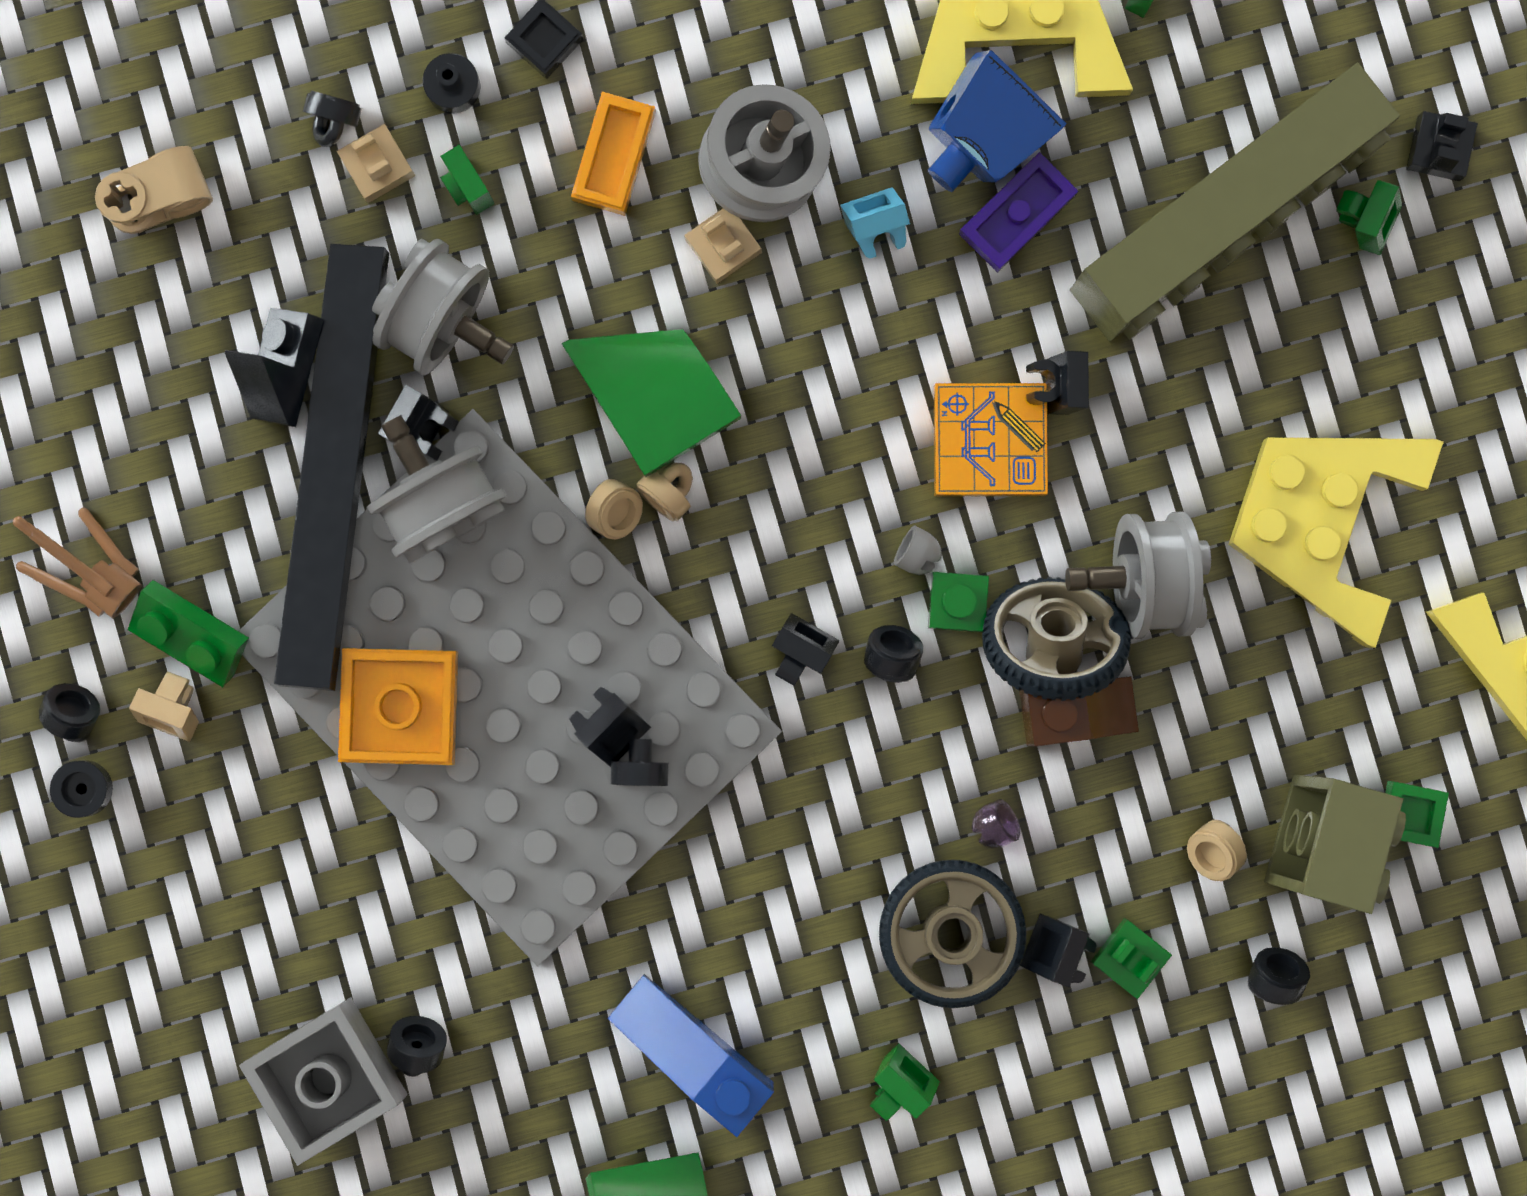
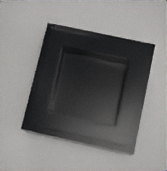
[504,0,584,79]

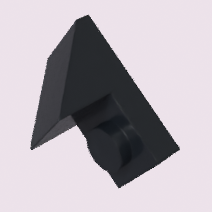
[225,308,324,427]

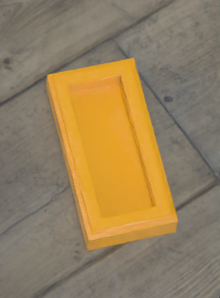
[571,91,656,216]

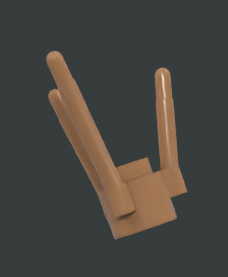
[13,508,142,619]

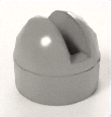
[894,525,942,575]

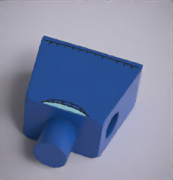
[928,50,1067,192]

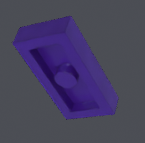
[959,152,1079,273]

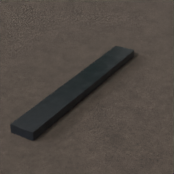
[274,244,389,691]

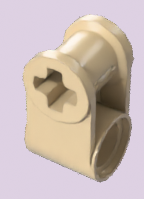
[95,146,213,234]

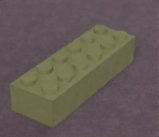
[1070,62,1400,342]

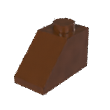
[1020,676,1139,747]

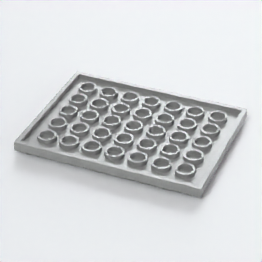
[239,409,782,967]

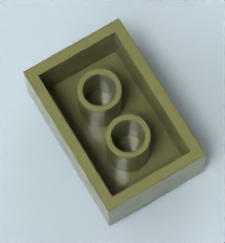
[1264,775,1406,914]

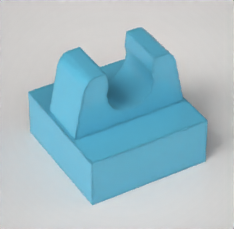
[840,187,910,259]

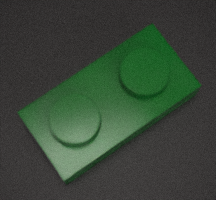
[127,580,249,688]

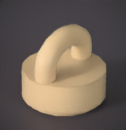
[636,463,693,522]
[585,479,643,540]
[1187,819,1247,881]

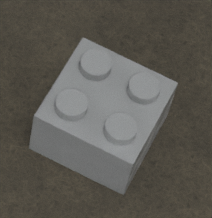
[239,997,408,1166]

